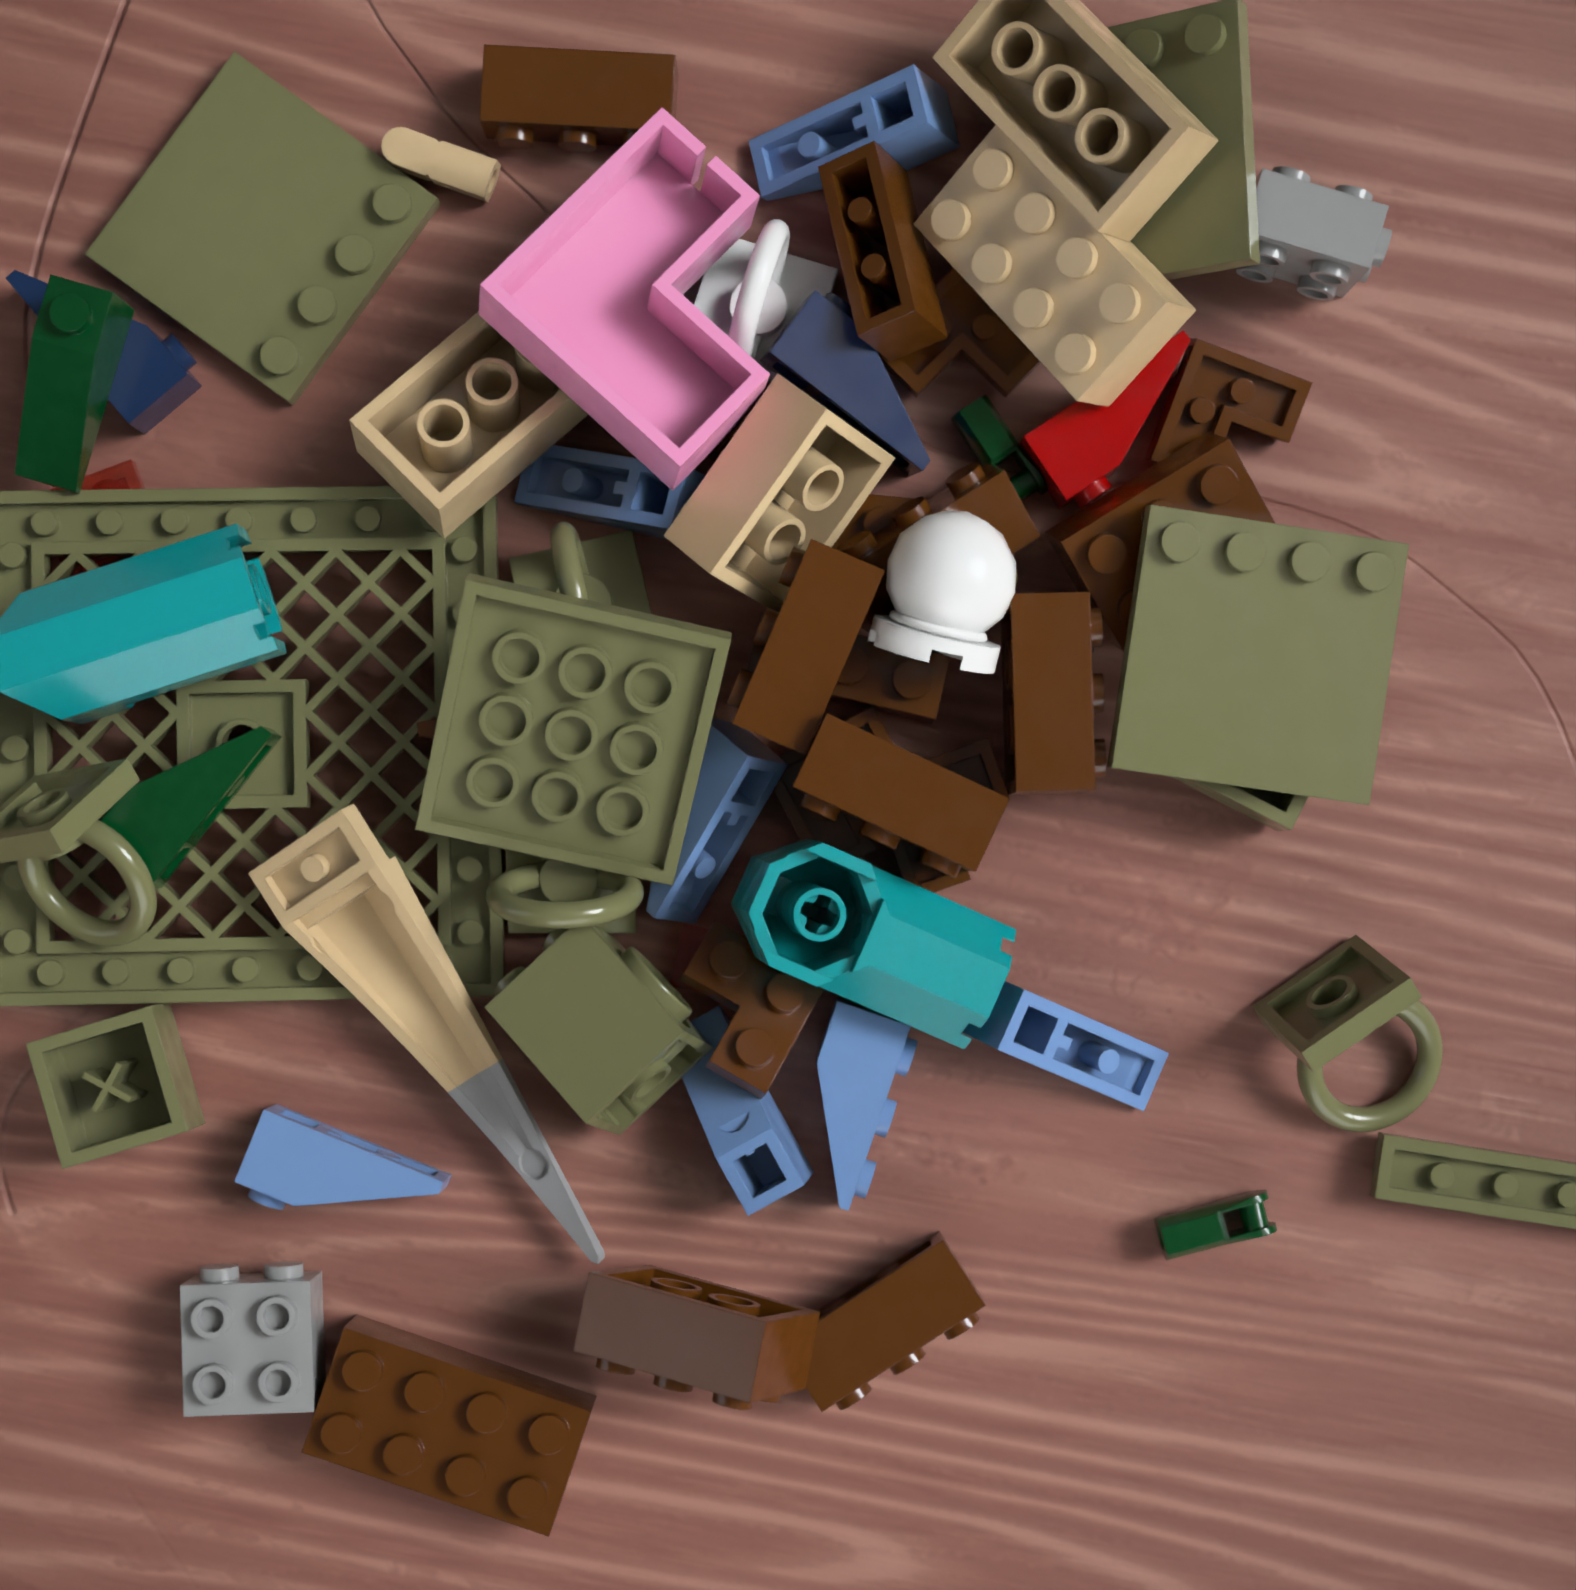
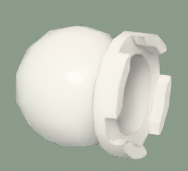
[868,511,1016,674]

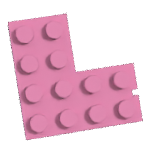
[479,107,770,491]

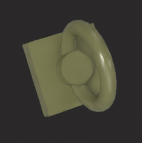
[508,522,652,614]
[0,758,157,946]
[486,849,644,933]
[1252,935,1443,1132]

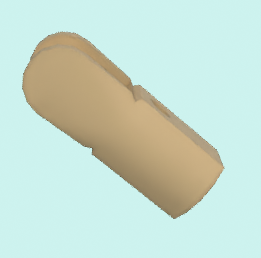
[381,127,501,203]

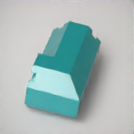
[0,523,286,724]
[731,838,1016,1049]

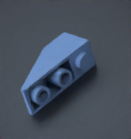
[816,998,918,1211]
[682,1005,814,1216]

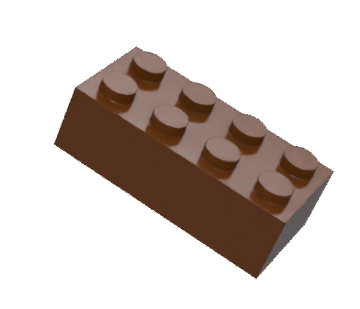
[301,1314,597,1537]

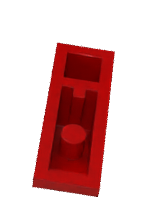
[1019,330,1191,509]

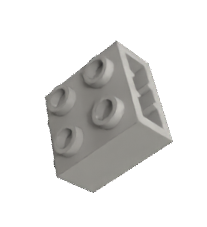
[1236,166,1392,301]
[180,1261,326,1417]

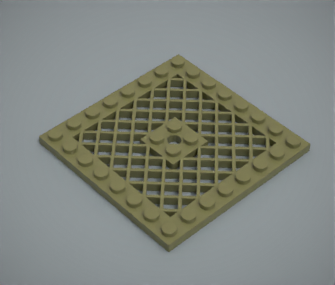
[0,486,505,1006]

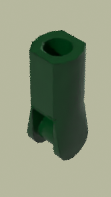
[951,395,1048,501]
[1154,1190,1277,1260]

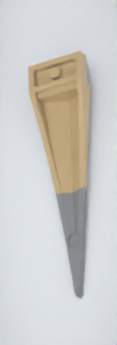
[248,804,605,1264]

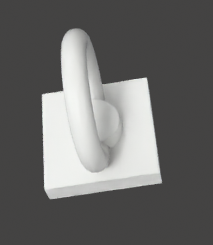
[694,219,838,384]

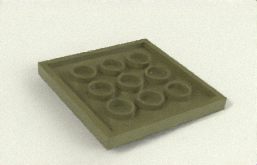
[1107,0,1260,280]
[85,51,441,406]
[1107,505,1409,805]
[415,573,732,886]

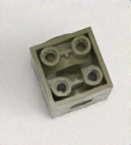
[485,925,713,1136]

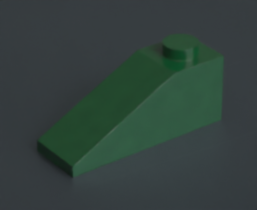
[14,274,135,494]
[98,726,282,889]

